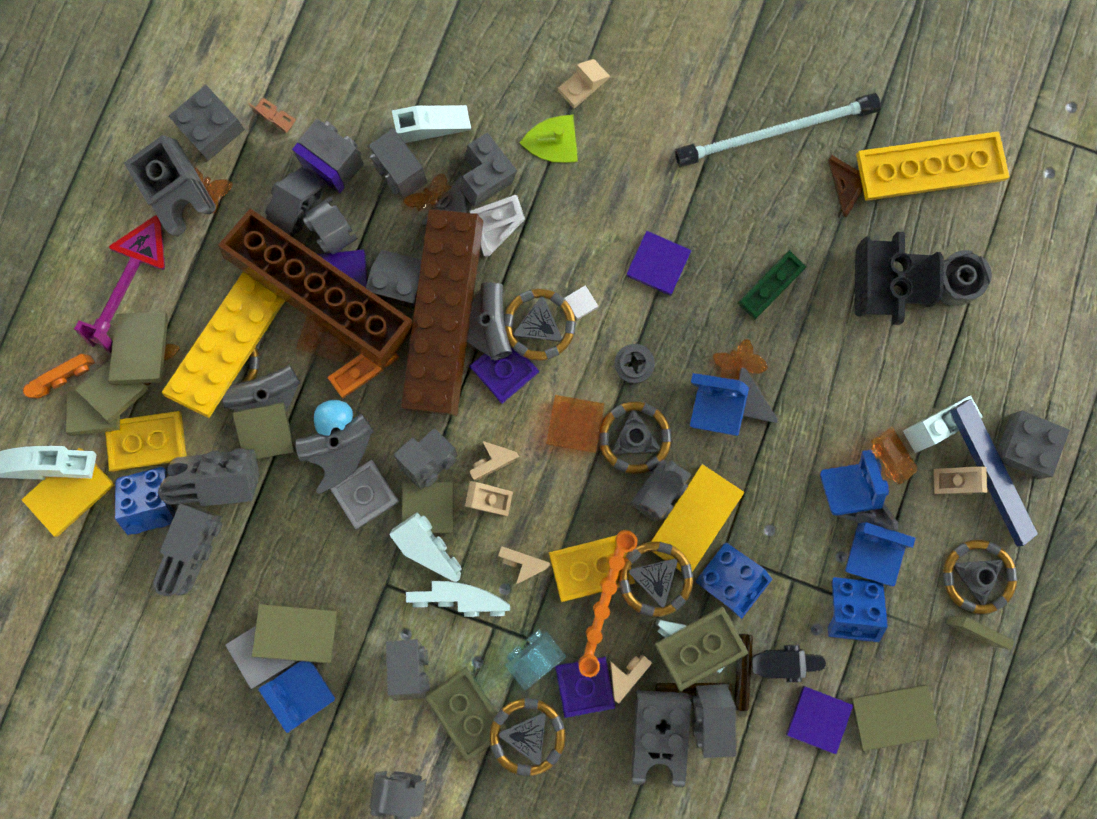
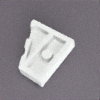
[470,195,525,257]

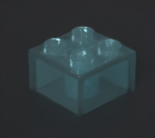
[505,629,566,691]

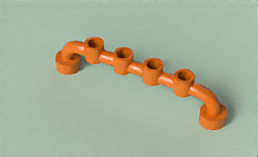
[578,530,637,677]

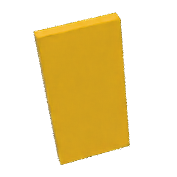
[651,464,744,572]

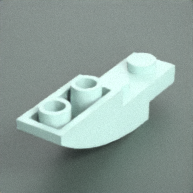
[0,446,97,480]
[406,581,510,617]

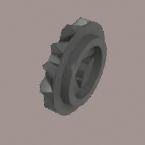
[615,344,655,383]

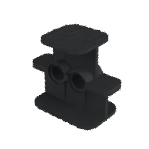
[854,231,944,325]

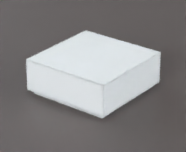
[564,285,598,320]

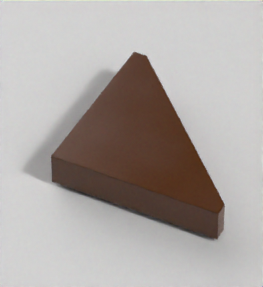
[828,155,863,217]

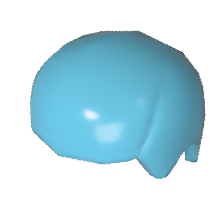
[314,400,353,436]

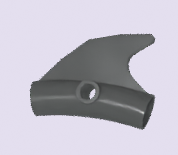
[467,282,512,360]
[222,364,301,411]
[296,413,374,494]

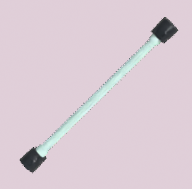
[675,93,881,168]

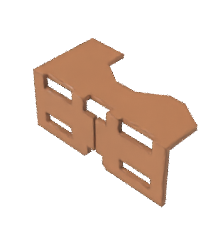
[249,98,296,134]

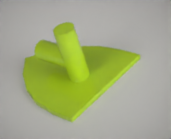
[520,115,578,163]

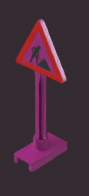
[74,215,165,354]

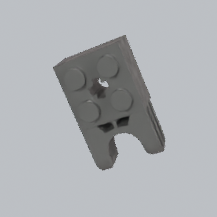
[124,135,216,237]
[158,448,260,506]
[629,459,691,522]
[153,503,222,596]
[631,690,691,788]

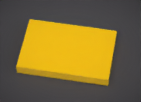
[105,411,186,472]
[21,448,115,537]
[549,536,635,602]

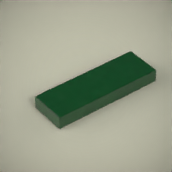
[737,250,807,320]

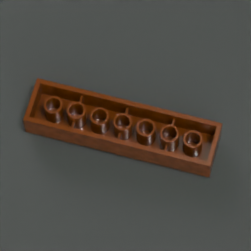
[218,208,412,369]
[401,209,484,416]

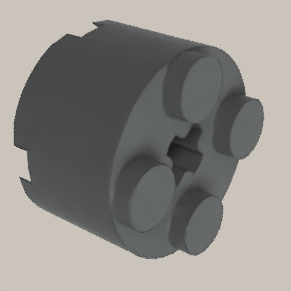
[303,197,358,255]
[941,250,992,306]
[369,771,427,819]

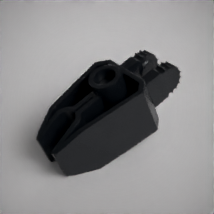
[752,644,827,683]

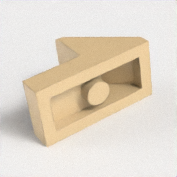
[558,59,610,108]
[469,441,520,481]
[934,466,987,494]
[465,481,513,516]
[498,546,550,584]
[610,655,652,703]

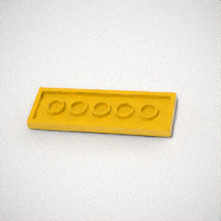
[856,131,1010,201]
[162,272,285,418]

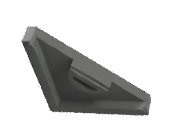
[422,176,467,226]
[738,368,778,423]
[837,503,898,531]

